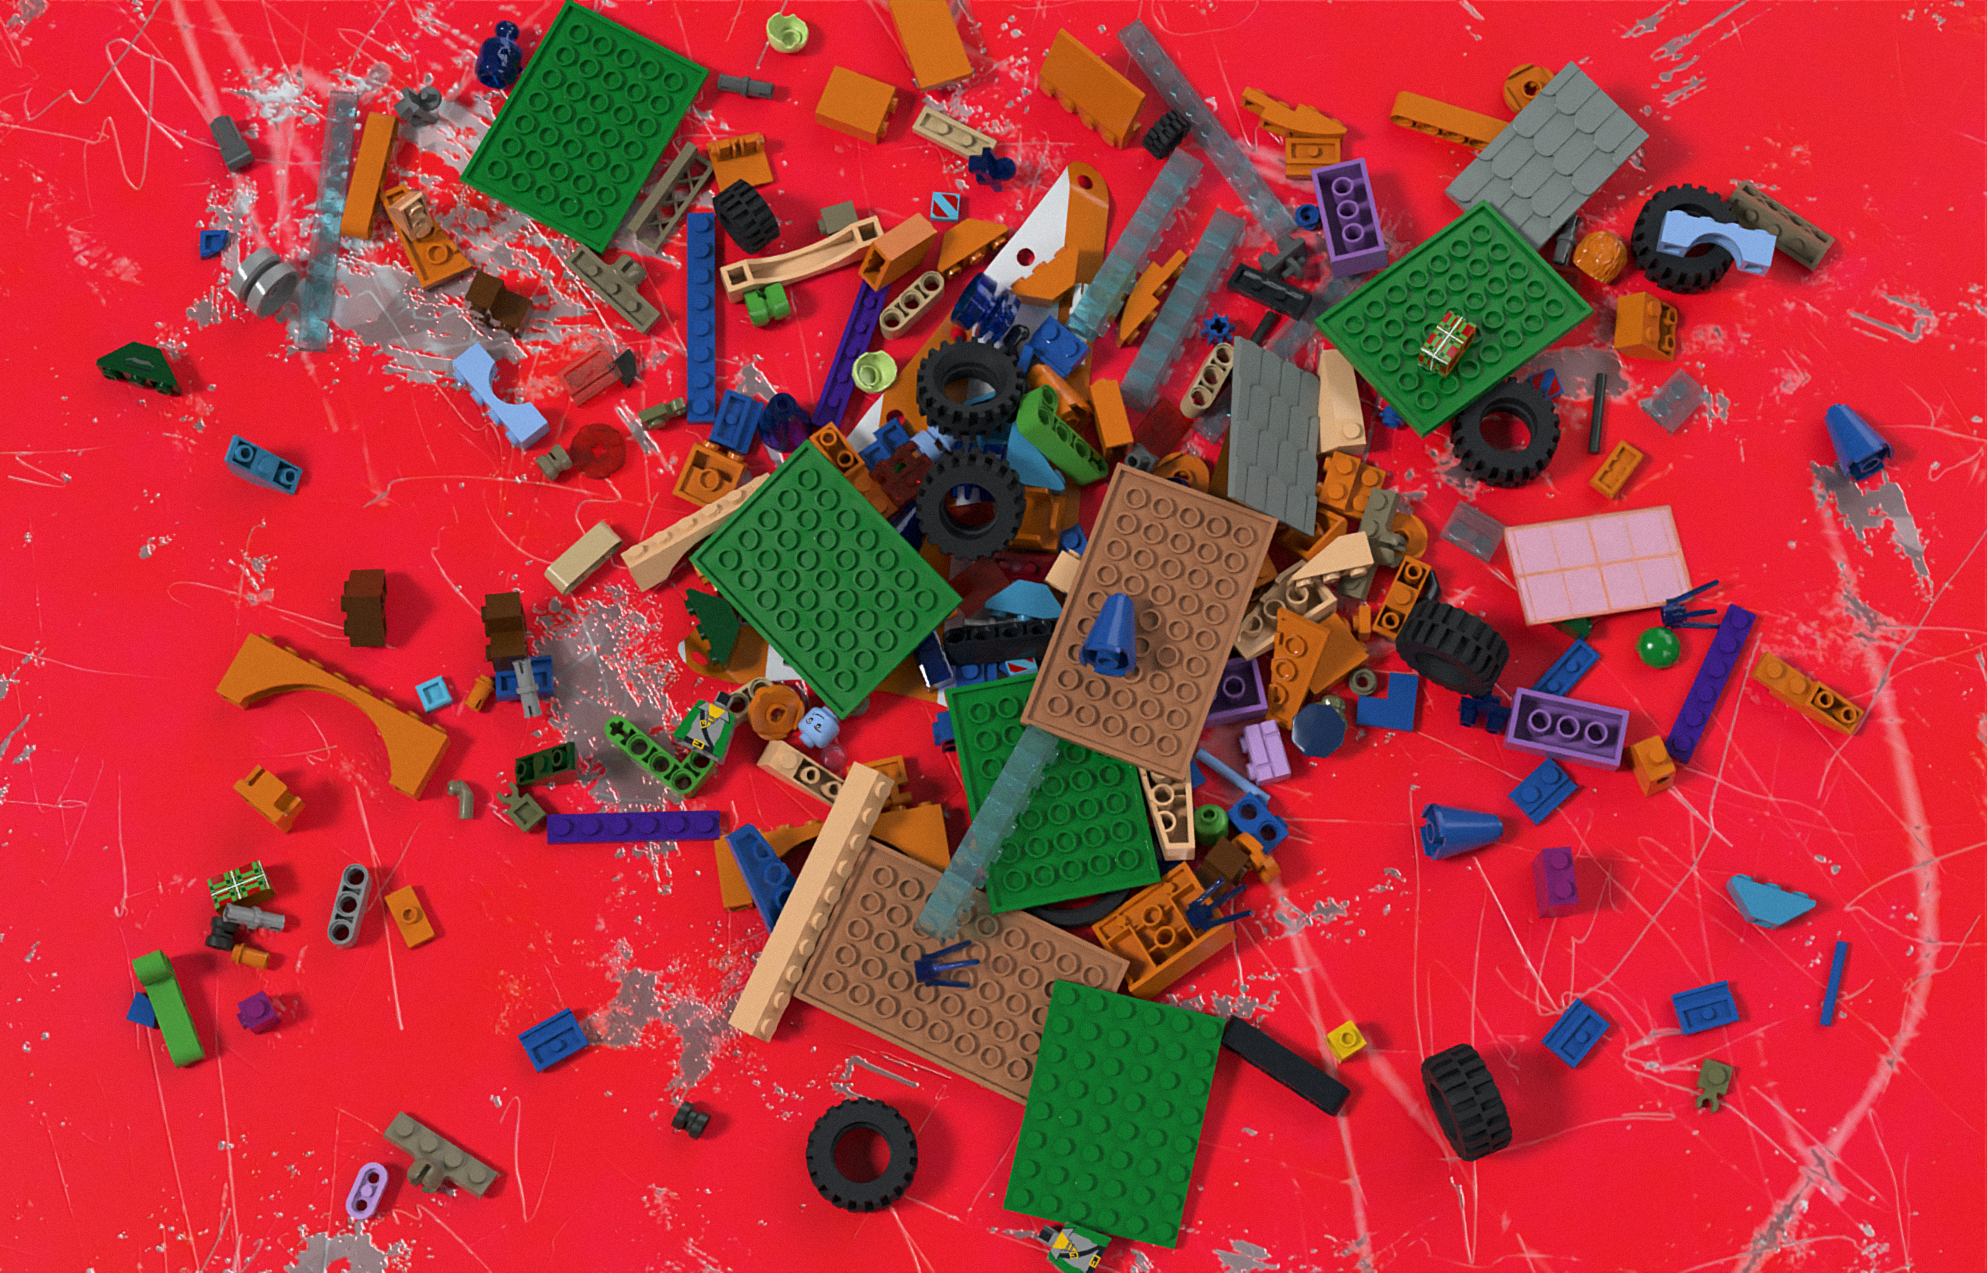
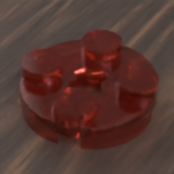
[570,423,627,480]

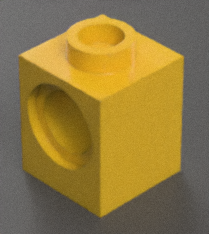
[1324,1020,1367,1064]

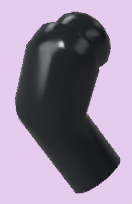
[1002,324,1030,363]
[1416,570,1442,604]

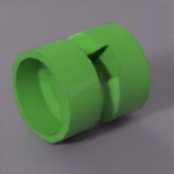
[743,282,791,328]

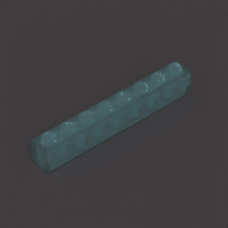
[1064,147,1204,343]
[1119,207,1248,415]
[913,723,1060,944]

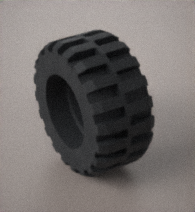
[1631,183,1739,294]
[1450,377,1561,488]
[915,447,1026,562]
[1395,600,1509,697]
[1421,1043,1512,1162]
[806,1097,918,1214]

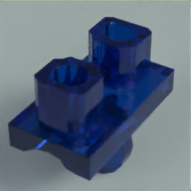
[968,147,1017,192]
[1456,691,1512,735]

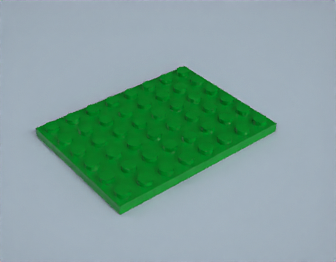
[459,0,710,256]
[1314,199,1594,439]
[689,439,964,721]
[944,672,1161,916]
[1002,979,1226,1249]

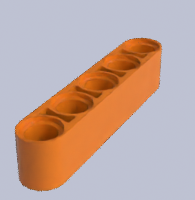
[1390,91,1510,151]
[340,111,399,241]

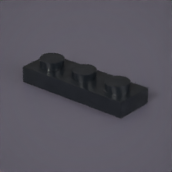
[1226,263,1313,321]

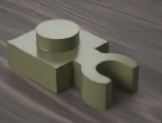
[637,397,687,431]
[496,782,547,835]
[1695,1058,1733,1114]

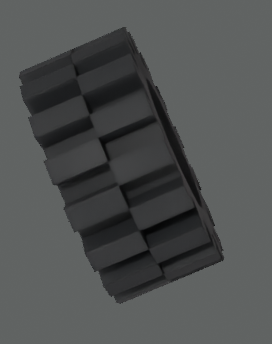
[1142,109,1192,160]

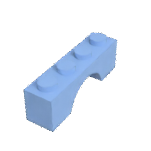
[1656,210,1777,276]
[452,342,550,451]

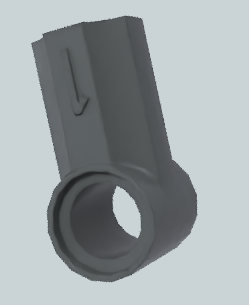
[209,115,255,173]

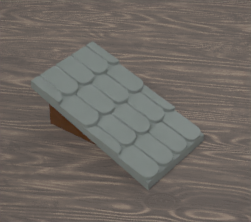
[1444,61,1649,252]
[1207,336,1320,537]

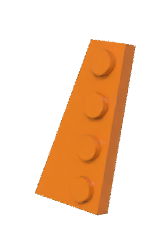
[379,184,474,292]
[1265,606,1332,731]

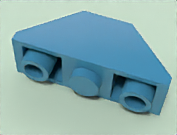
[1005,420,1066,496]
[224,435,303,495]
[984,580,1062,621]
[1726,874,1816,930]

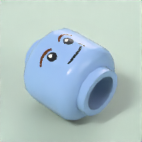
[798,706,840,749]

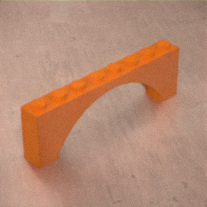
[215,633,451,801]
[714,801,952,913]

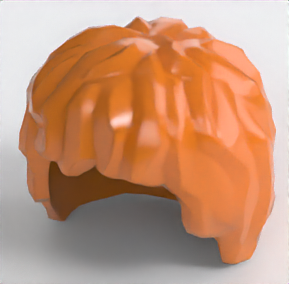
[1573,230,1627,284]

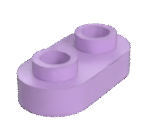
[346,1162,389,1221]

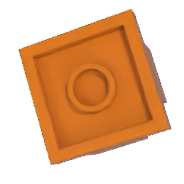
[1007,485,1067,553]
[233,764,306,834]

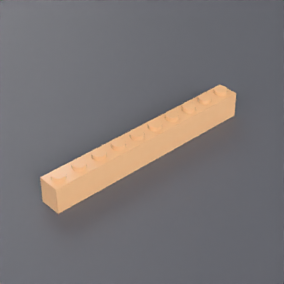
[728,761,895,1043]

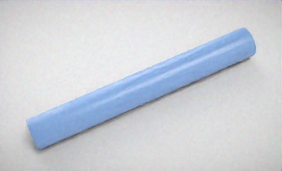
[1195,748,1271,802]

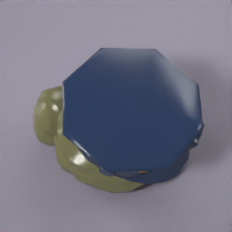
[1291,695,1348,758]

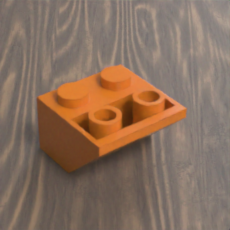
[1614,292,1678,362]

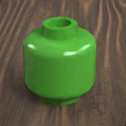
[1193,804,1229,847]

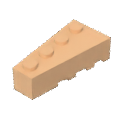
[1136,764,1195,861]

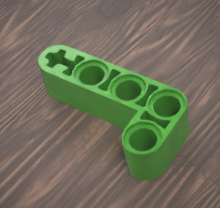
[1016,384,1109,487]
[604,716,716,800]
[132,949,205,1069]

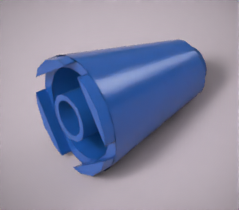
[1824,403,1895,482]
[1079,593,1136,677]
[1420,803,1503,861]

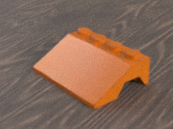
[1038,28,1146,150]
[1091,861,1237,1001]

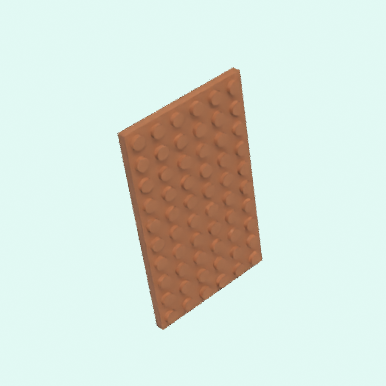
[1020,462,1279,783]
[793,838,1130,1106]

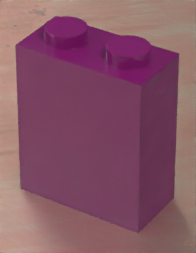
[1532,846,1579,919]

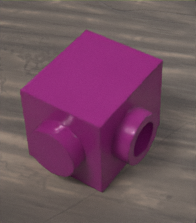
[236,990,282,1035]

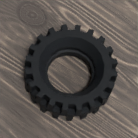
[916,336,1024,441]

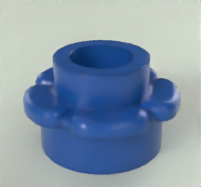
[1294,204,1321,230]
[1379,406,1405,429]

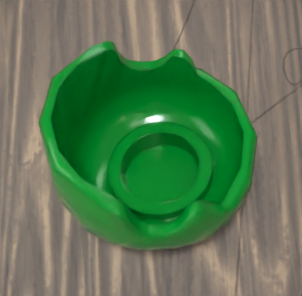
[1635,626,1681,669]

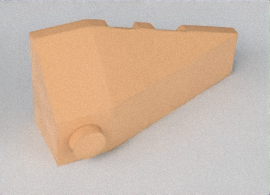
[1316,349,1366,458]
[1233,559,1337,661]

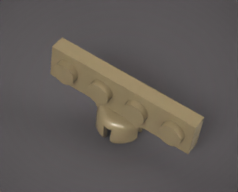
[564,243,663,336]
[1337,487,1407,601]
[383,1111,498,1200]

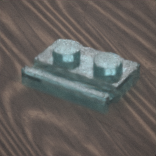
[1641,368,1709,435]
[1439,500,1509,564]

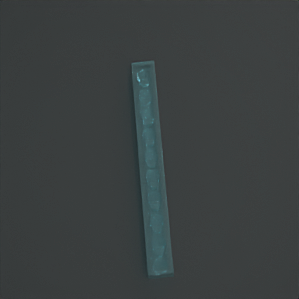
[1117,18,1298,244]
[297,90,359,353]
[1192,239,1392,445]

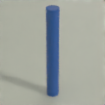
[1819,941,1848,1027]

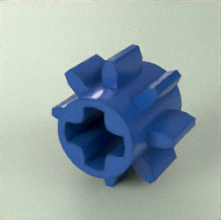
[1200,312,1235,347]

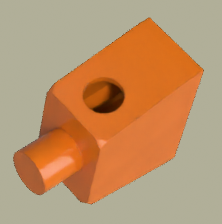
[1622,735,1676,797]

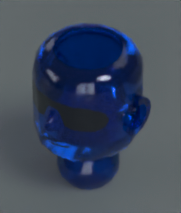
[474,20,523,90]

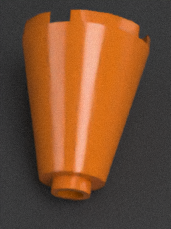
[1026,364,1094,433]

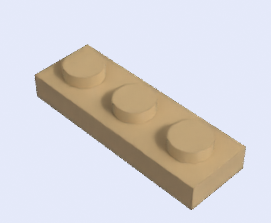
[912,106,997,167]

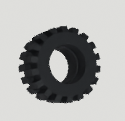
[712,179,780,255]

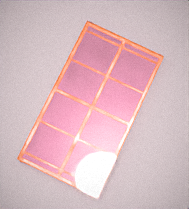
[1501,505,1696,626]

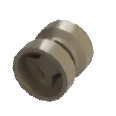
[535,443,574,482]

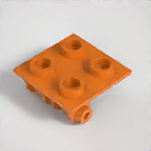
[706,132,773,192]

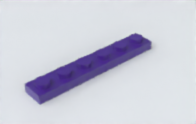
[811,279,891,430]
[1664,604,1757,765]
[547,810,720,845]

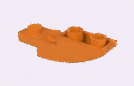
[1240,86,1347,144]
[1116,249,1188,348]
[809,421,900,521]
[1750,651,1864,736]

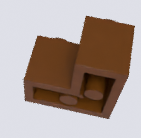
[464,270,535,338]
[341,569,388,647]
[481,591,528,672]
[1195,836,1250,909]

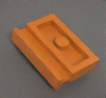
[1285,138,1341,179]

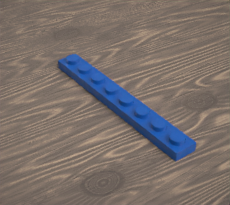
[687,213,716,425]

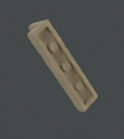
[627,141,714,254]
[1728,180,1835,271]

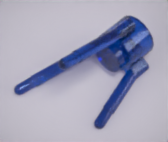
[1660,579,1719,630]
[1184,877,1252,932]
[914,940,980,988]

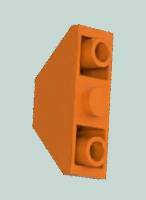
[937,218,1009,280]
[1008,243,1079,308]
[1371,555,1432,641]

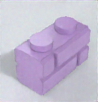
[1238,720,1291,787]

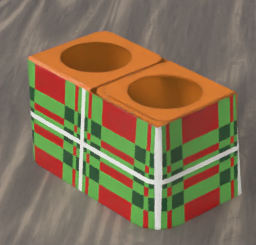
[1418,310,1477,378]
[207,860,277,916]

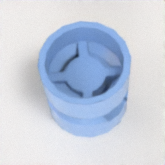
[910,424,963,467]

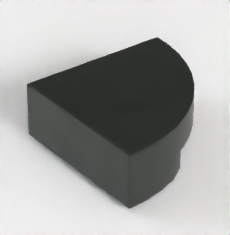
[608,349,636,389]

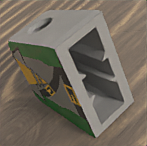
[672,691,737,765]
[1037,1222,1112,1273]

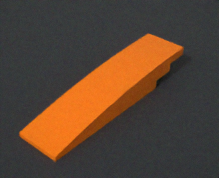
[885,0,973,93]

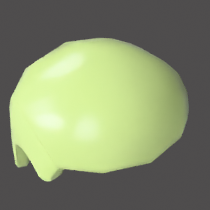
[766,12,809,53]
[852,350,897,394]

